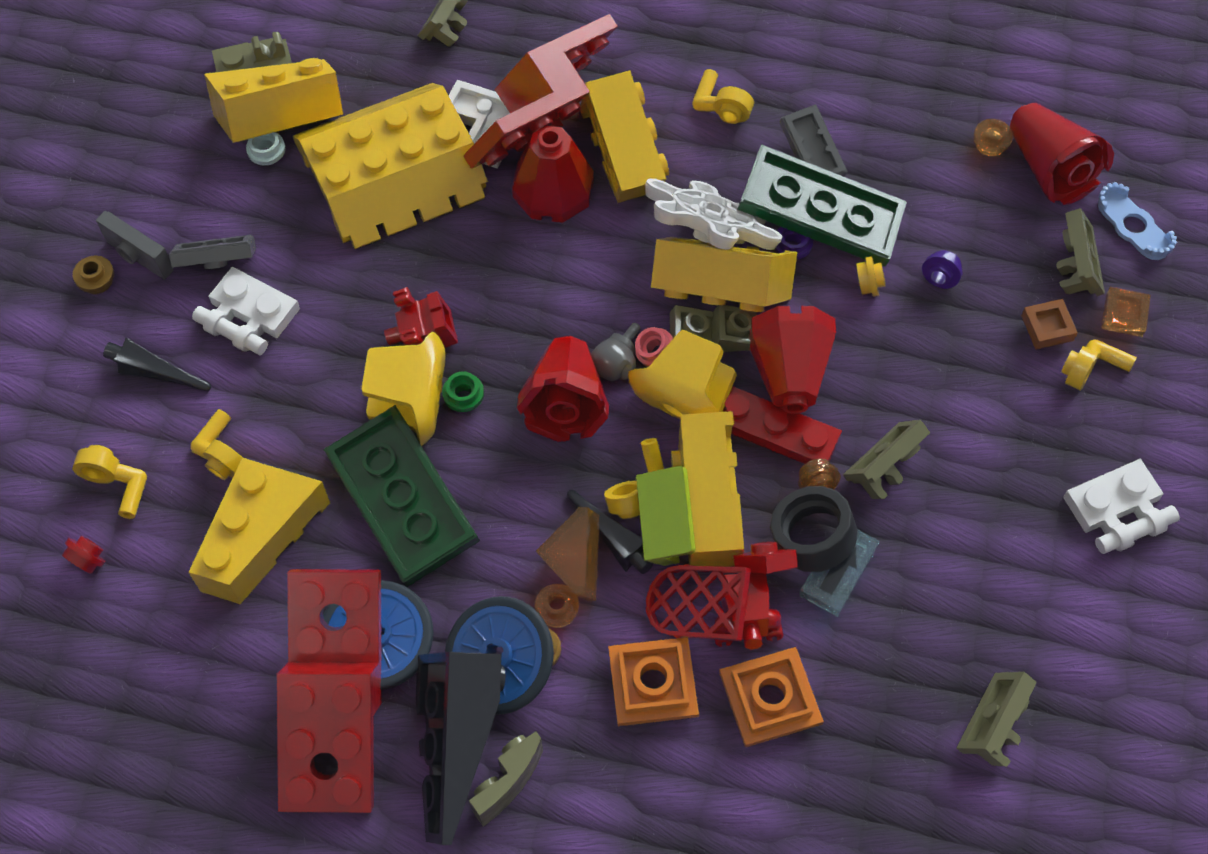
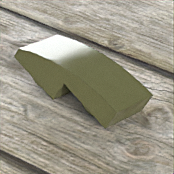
[670,305,757,352]
[469,731,543,827]

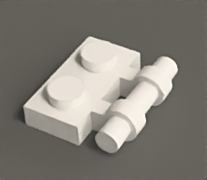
[192,267,300,355]
[1063,459,1180,554]

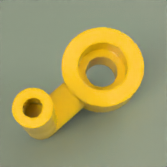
[692,69,754,124]
[1061,339,1137,391]
[190,409,243,480]
[604,438,664,519]
[72,445,147,519]

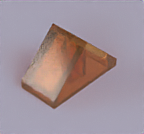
[536,507,600,601]

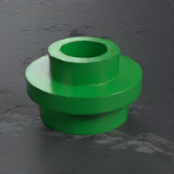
[442,372,484,412]

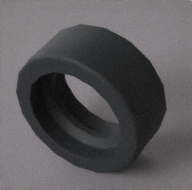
[770,486,858,572]

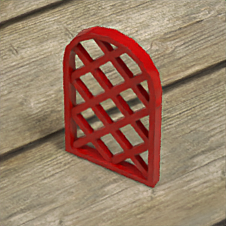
[646,564,751,641]

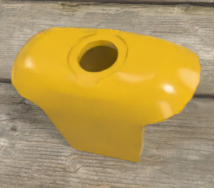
[628,330,737,419]
[361,331,445,446]

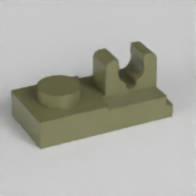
[417,0,468,47]
[212,32,292,72]
[1056,208,1105,296]
[843,420,930,499]
[956,672,1037,766]

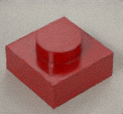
[733,542,798,574]

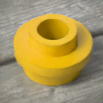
[857,256,886,297]

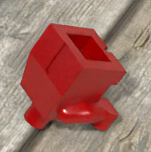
[384,287,458,348]
[715,573,784,650]

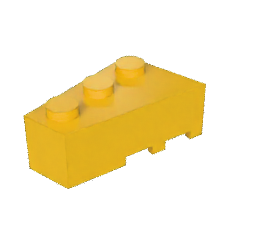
[204,58,343,143]
[580,70,669,203]
[651,237,797,312]
[671,411,744,567]
[189,458,330,604]

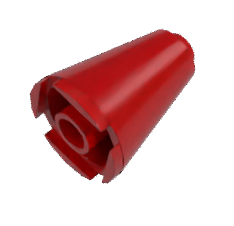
[1010,103,1114,205]

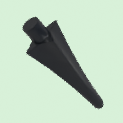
[103,337,211,391]
[567,490,654,574]

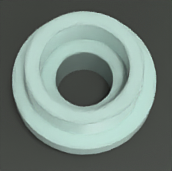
[246,132,285,165]

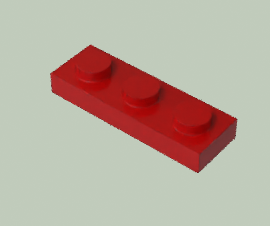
[723,386,842,472]

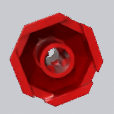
[512,126,594,223]
[749,306,836,414]
[517,336,609,442]

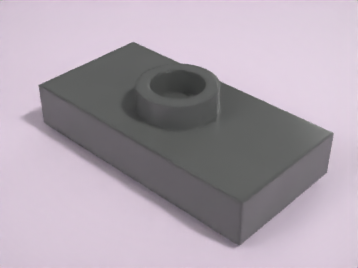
[779,104,848,177]
[96,211,174,280]
[169,235,256,269]

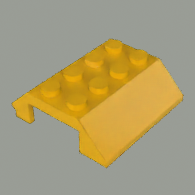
[293,83,488,249]

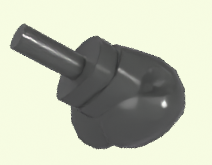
[591,323,641,382]

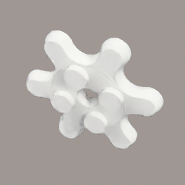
[645,179,783,250]

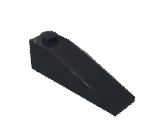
[416,652,506,845]

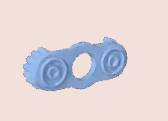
[1098,182,1177,260]

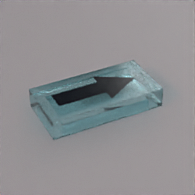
[799,530,880,617]

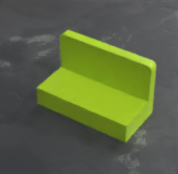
[636,466,696,566]

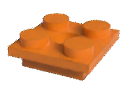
[608,637,699,726]
[719,647,824,748]

